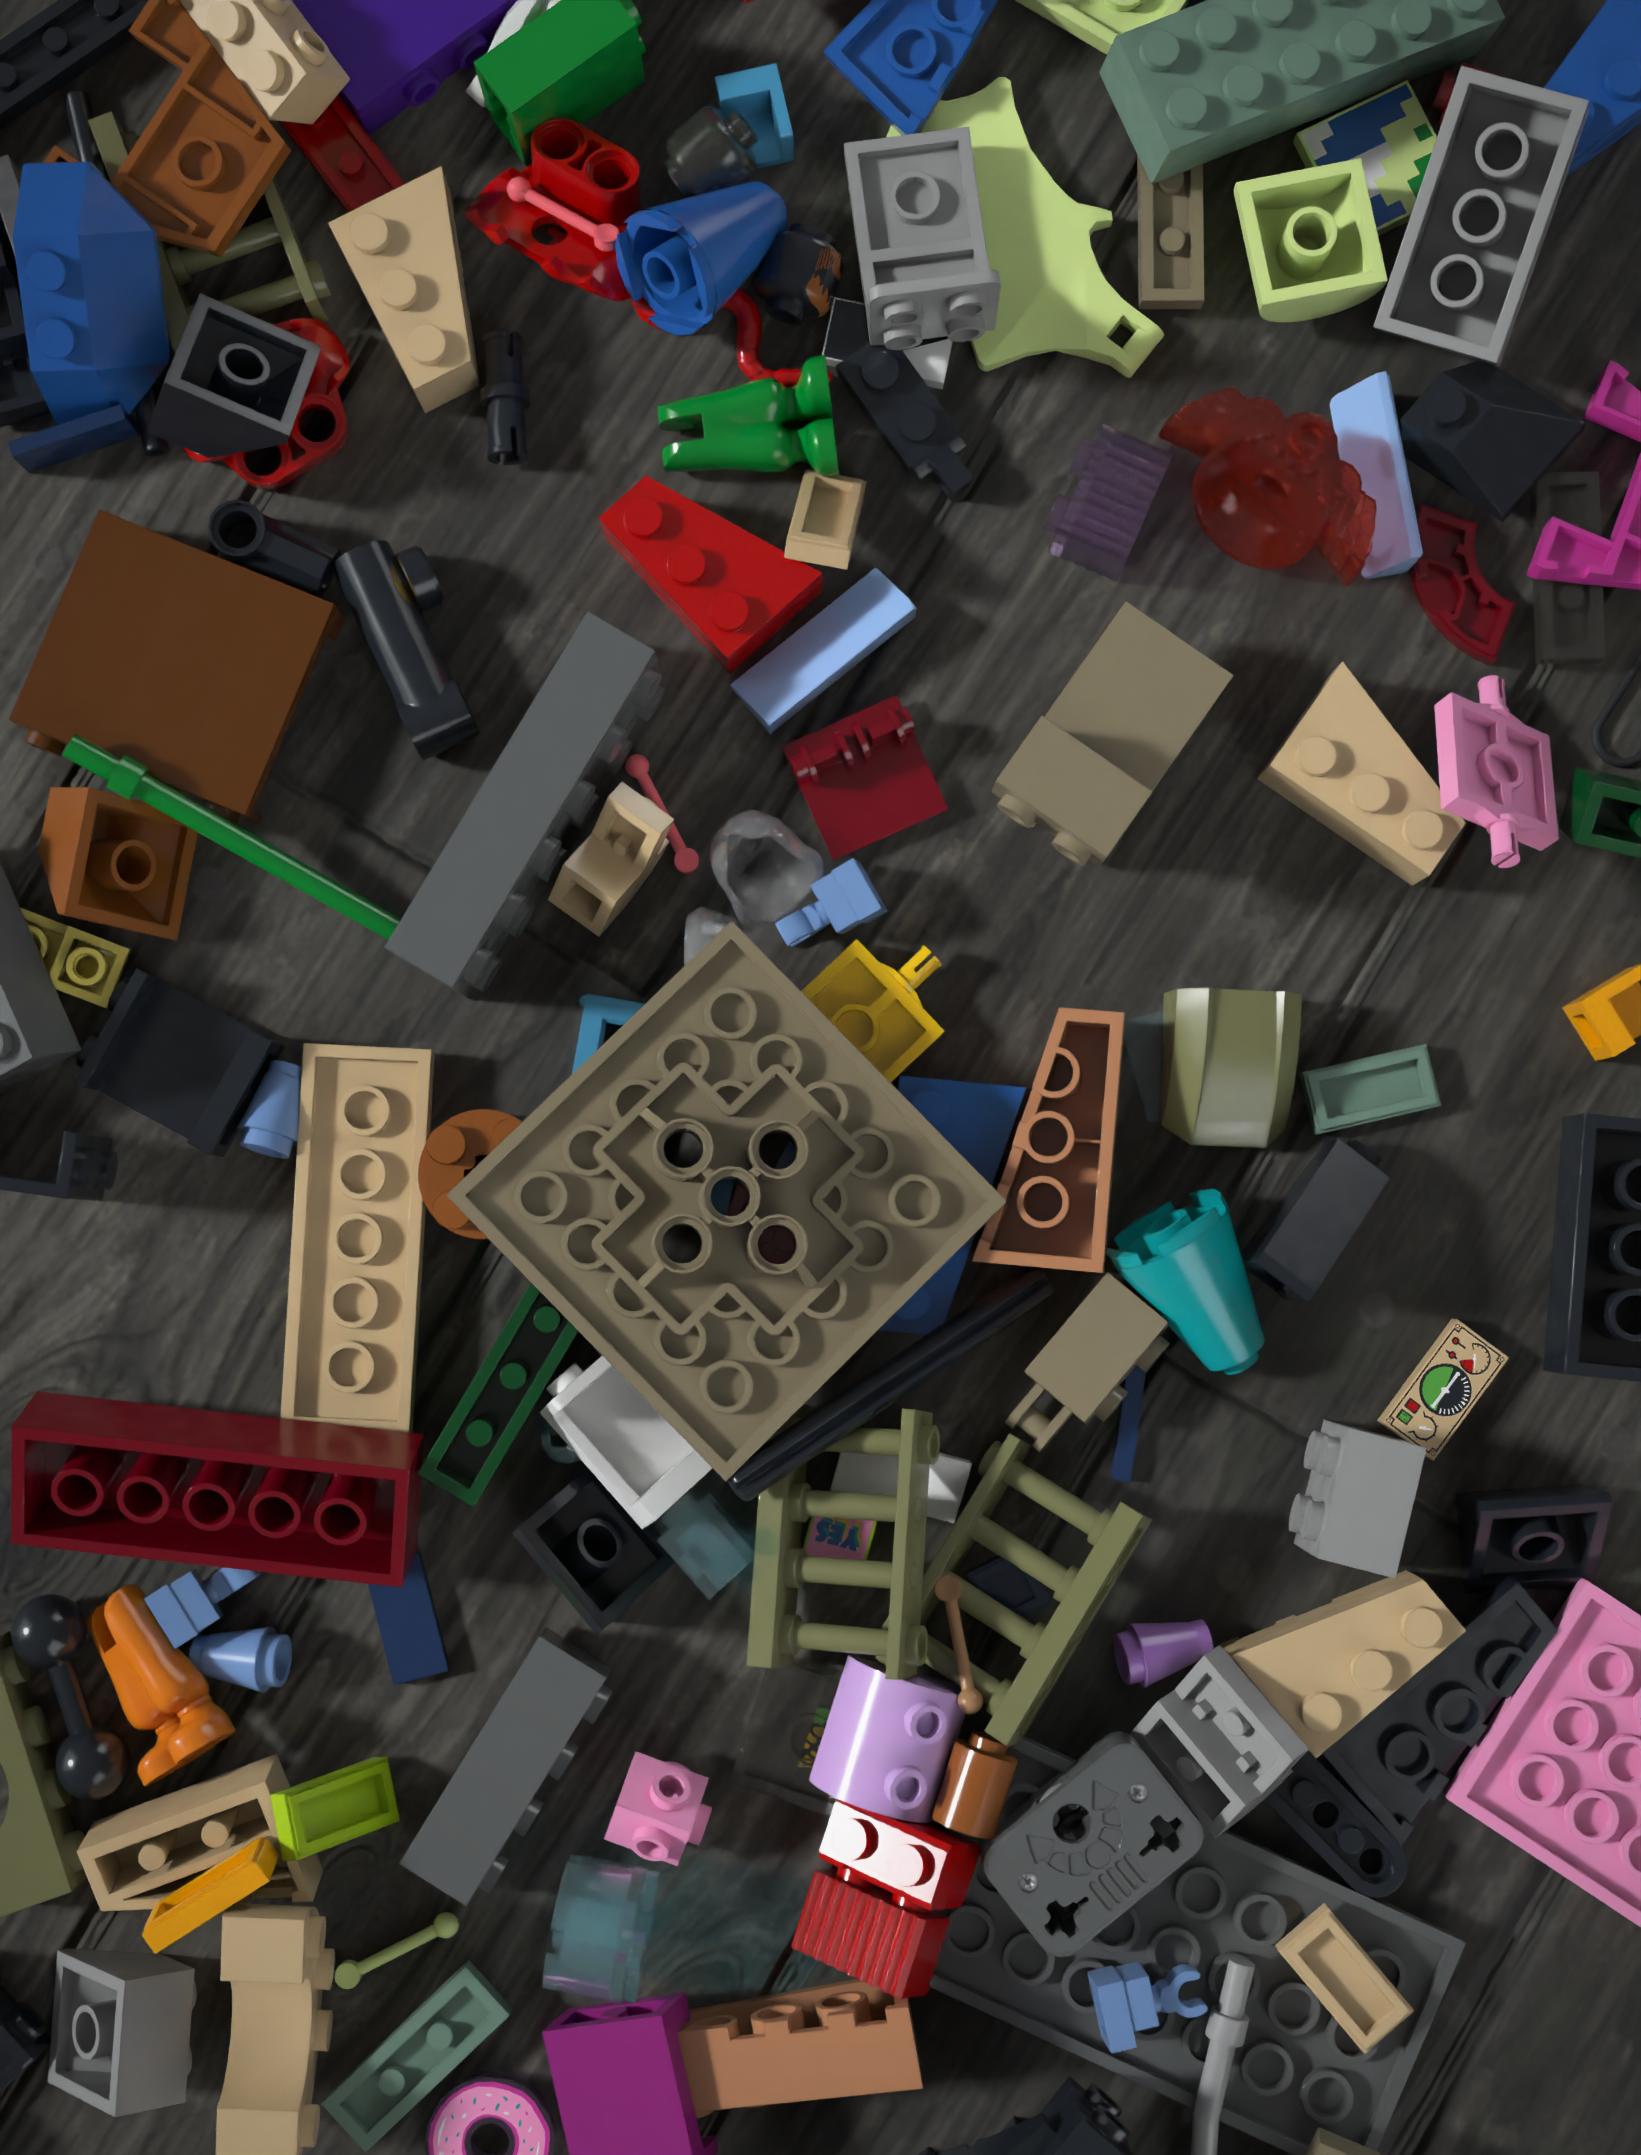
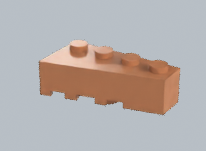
[972,1007,1125,1273]
[677,1979,923,2119]

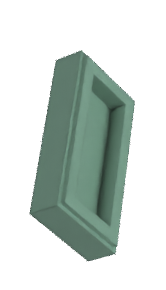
[1299,1044,1441,1135]

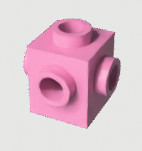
[604,1751,712,1866]

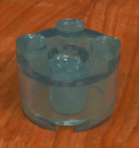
[543,1853,660,2004]

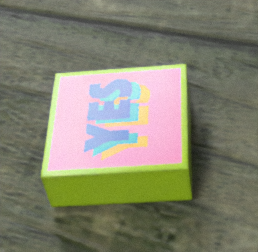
[802,1516,877,1560]

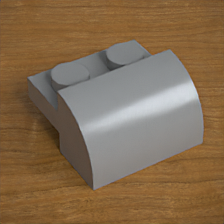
[1130,1645,1309,1838]

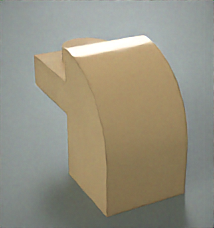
[548,782,674,937]

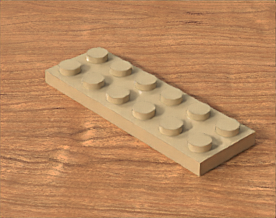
[281,1043,435,1433]

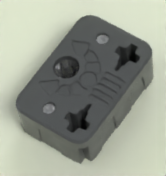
[980,1731,1204,1957]

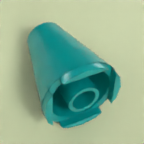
[1106,1189,1265,1375]

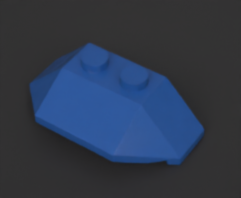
[13,162,171,425]

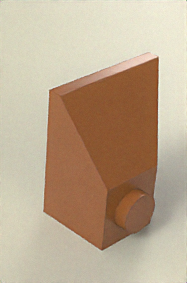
[38,787,198,941]

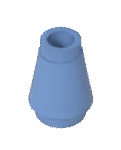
[237,1060,302,1159]
[189,1627,292,1693]

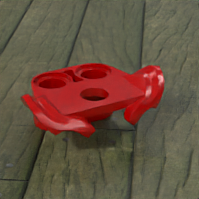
[462,118,640,302]
[180,318,350,490]

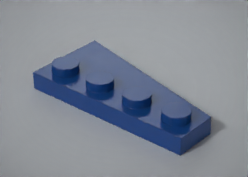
[823,0,998,135]
[878,1076,1026,1335]

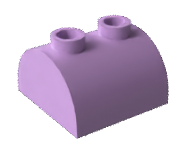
[809,1655,966,1823]

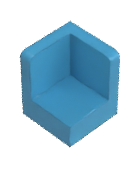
[715,63,794,173]

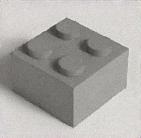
[1289,1419,1427,1578]

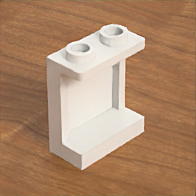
[540,1347,712,1529]

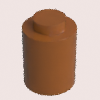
[931,1730,1018,1839]

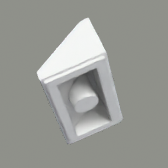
[830,1452,972,1523]

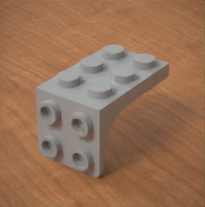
[844,127,1001,350]

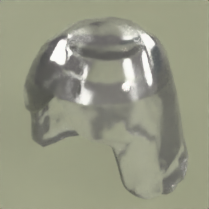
[709,810,825,928]

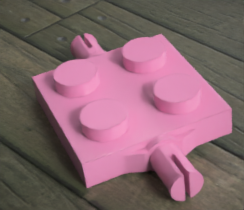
[1434,675,1559,868]

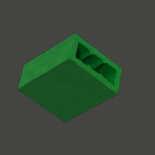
[474,0,646,166]

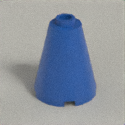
[615,181,788,335]

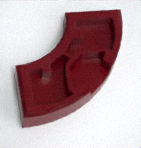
[1409,502,1516,666]

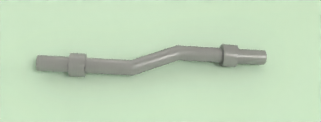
[1190,1957,1255,2155]

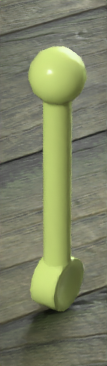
[334,1912,459,1989]

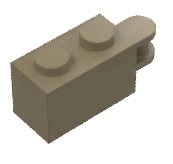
[1005,1272,1170,1453]

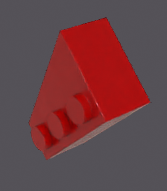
[598,475,822,674]

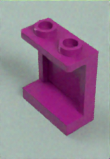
[542,1992,719,2155]

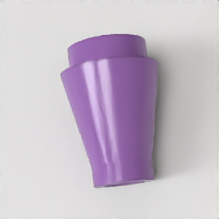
[1112,1619,1213,1688]

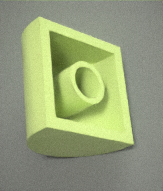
[1233,158,1388,322]

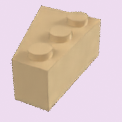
[77,1754,323,1911]

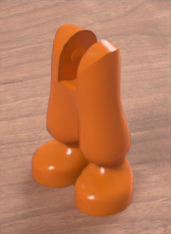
[86,1584,236,1786]

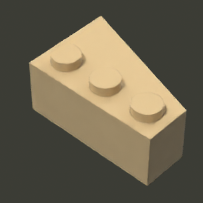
[328,166,480,413]
[1257,661,1466,886]
[1219,1570,1466,1758]

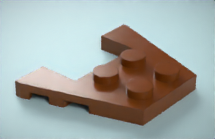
[43,0,291,257]

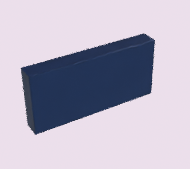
[7,404,139,473]
[368,1551,450,1685]

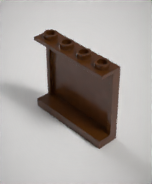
[9,509,345,825]

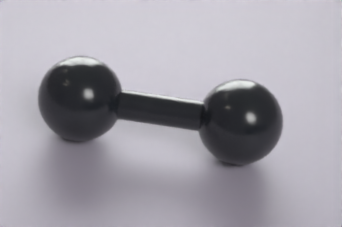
[11,1594,131,1801]

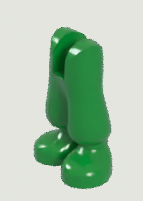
[657,355,839,477]

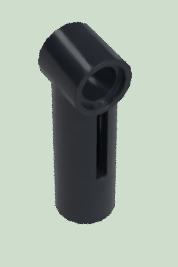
[332,540,481,761]

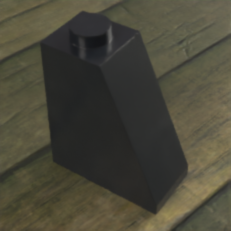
[1241,1137,1390,1302]

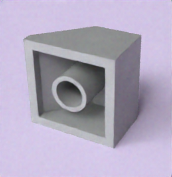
[48,1948,197,2117]

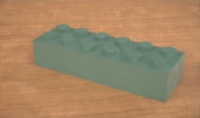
[1099,0,1505,185]

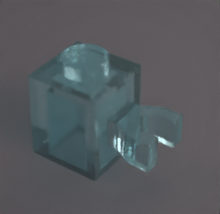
[657,1491,755,1600]

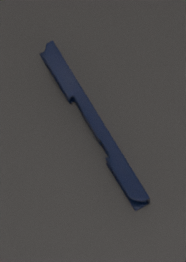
[1111,1366,1145,1482]

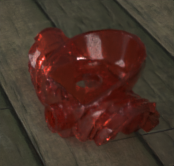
[1159,388,1377,587]

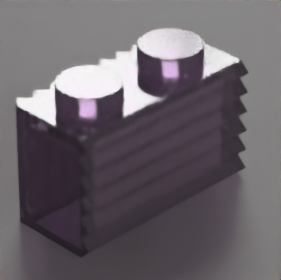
[1044,424,1173,581]

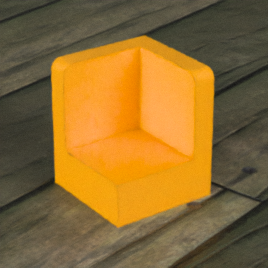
[1562,964,1641,1061]

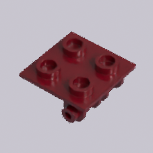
[782,695,948,861]

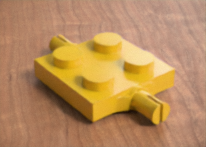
[801,939,944,1083]

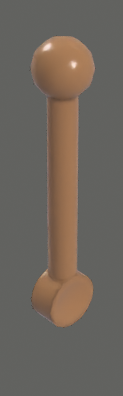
[935,1576,983,1714]

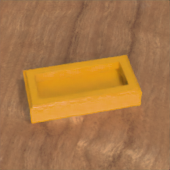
[142,1836,279,1954]

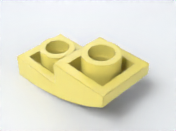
[20,908,131,1009]

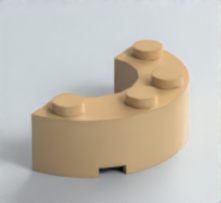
[216,1903,335,2155]

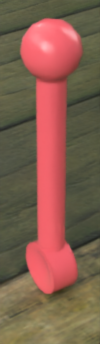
[507,176,619,251]
[624,754,699,874]

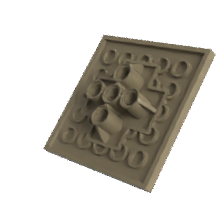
[446,921,1007,1481]

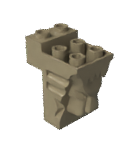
[992,601,1234,867]

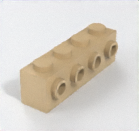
[179,0,350,124]

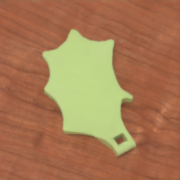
[848,77,1164,378]

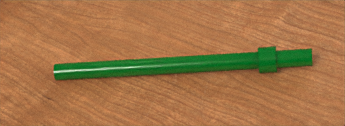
[63,733,401,940]

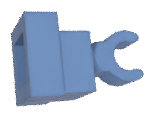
[775,858,888,947]
[144,1568,261,1649]
[1087,1962,1207,2054]

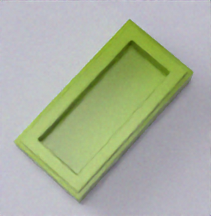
[270,1757,400,1861]

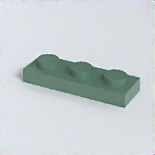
[321,1960,513,2153]

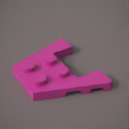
[1526,360,1641,590]

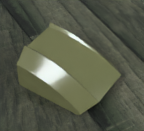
[1160,988,1302,1148]

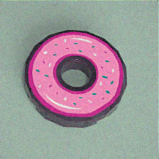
[425,2070,557,2155]

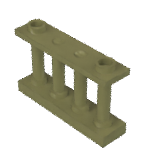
[88,111,331,353]
[746,1405,940,1680]
[875,1433,1152,1746]

